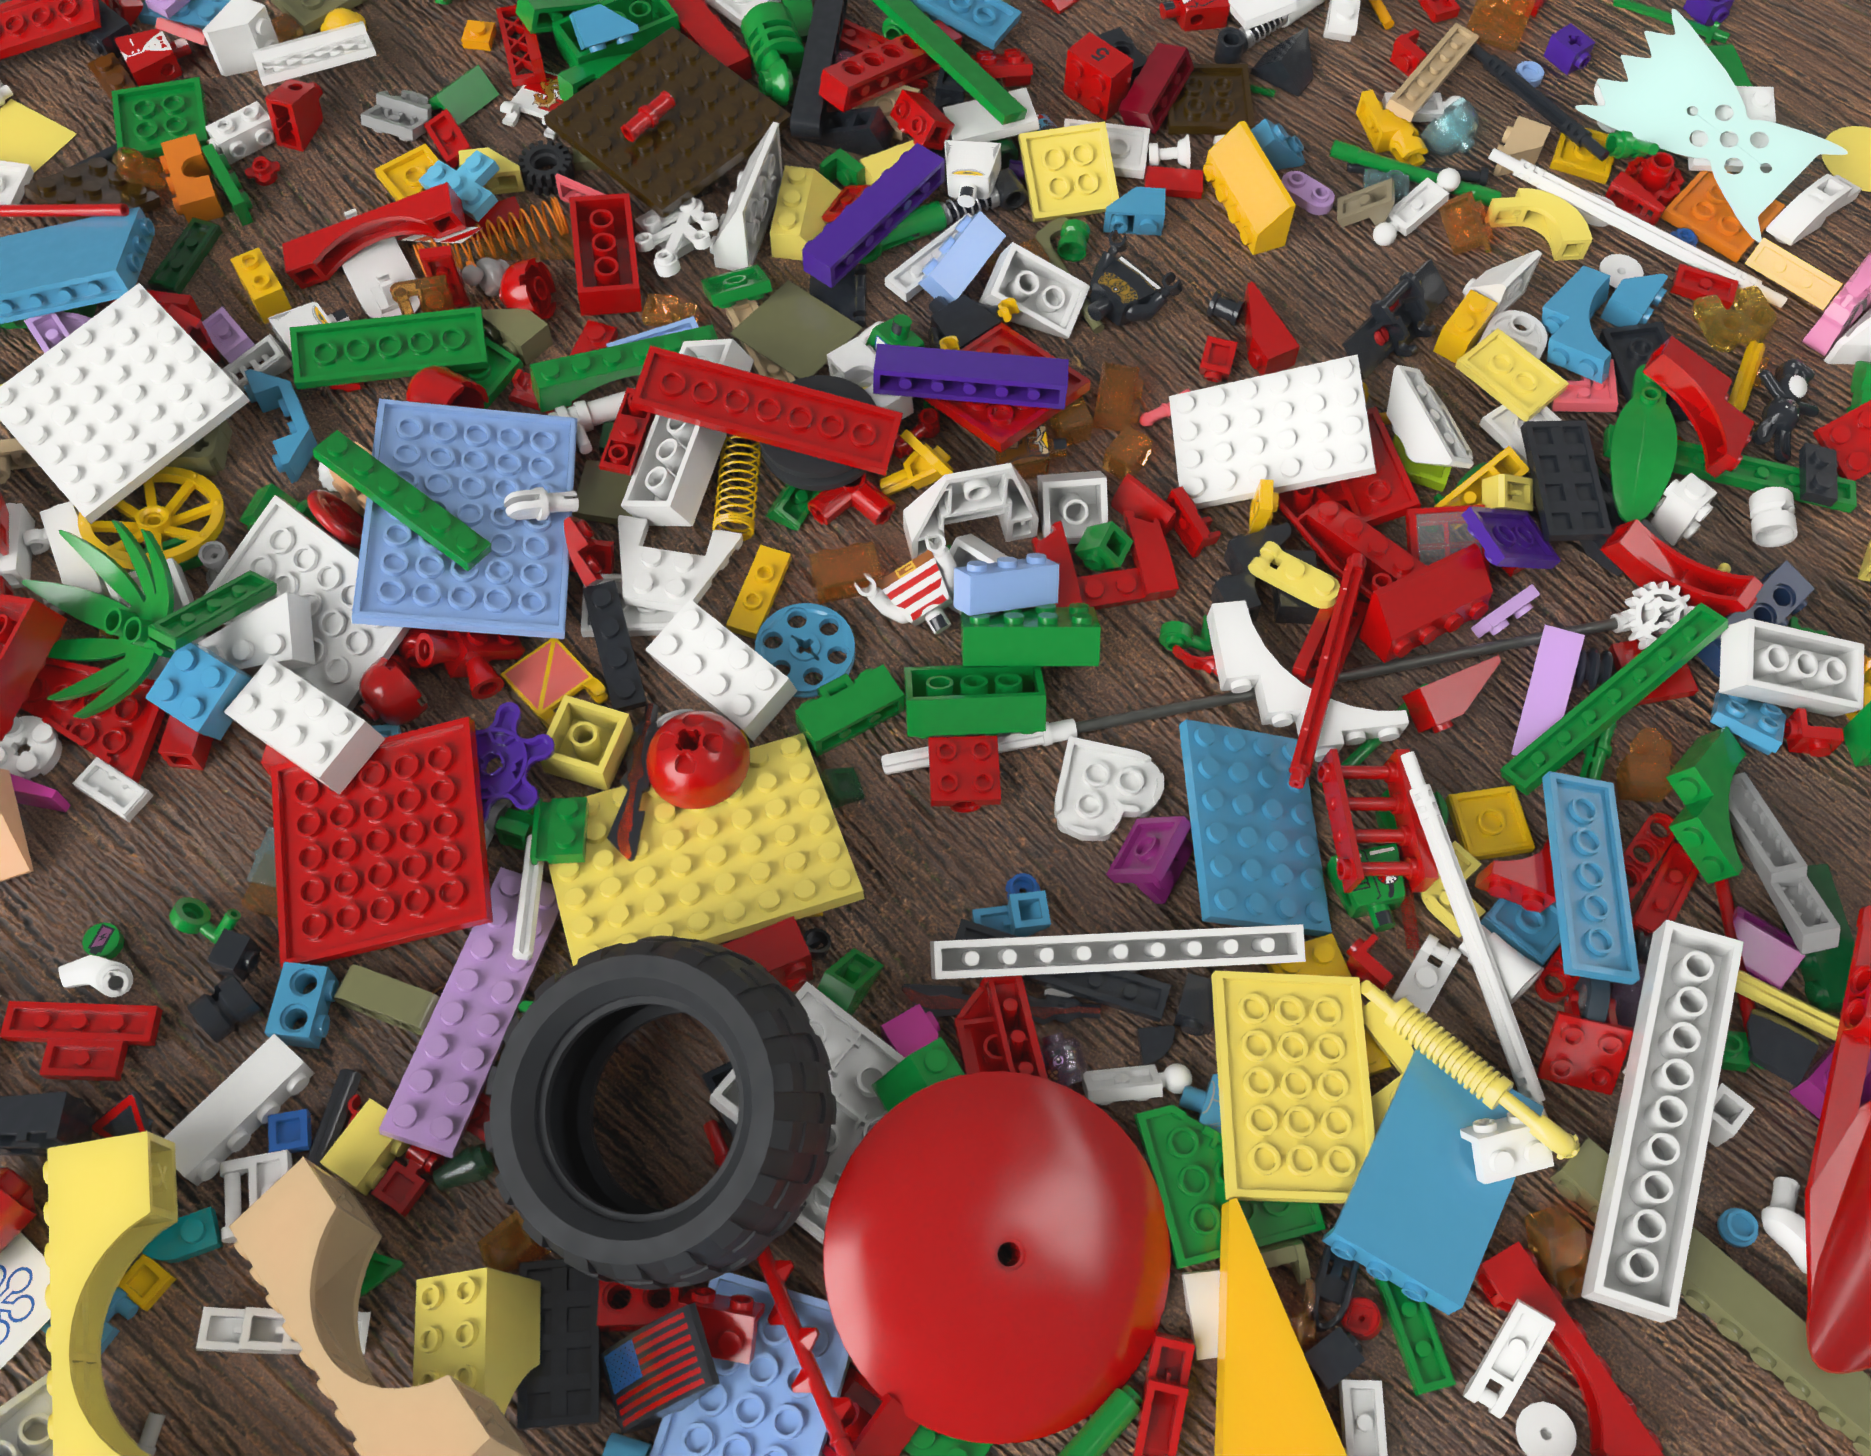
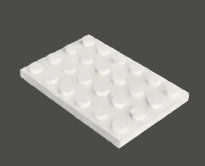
[1169,354,1376,509]
[204,495,411,712]

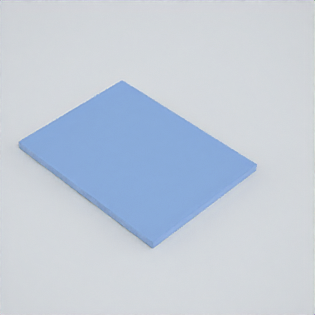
[352,399,577,639]

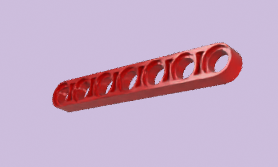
[1535,813,1675,1003]

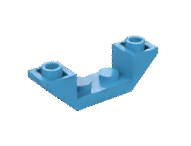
[244,369,318,483]

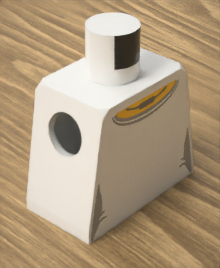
[945,140,1001,208]
[268,302,350,358]

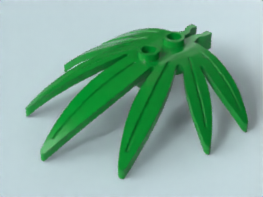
[22,520,174,719]

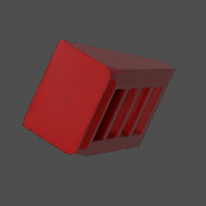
[1605,171,1666,227]

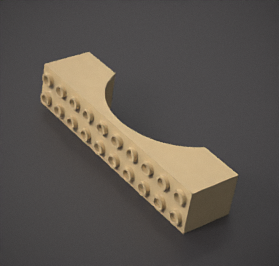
[229,1157,531,1456]

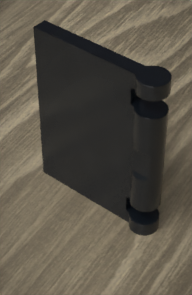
[809,264,867,327]

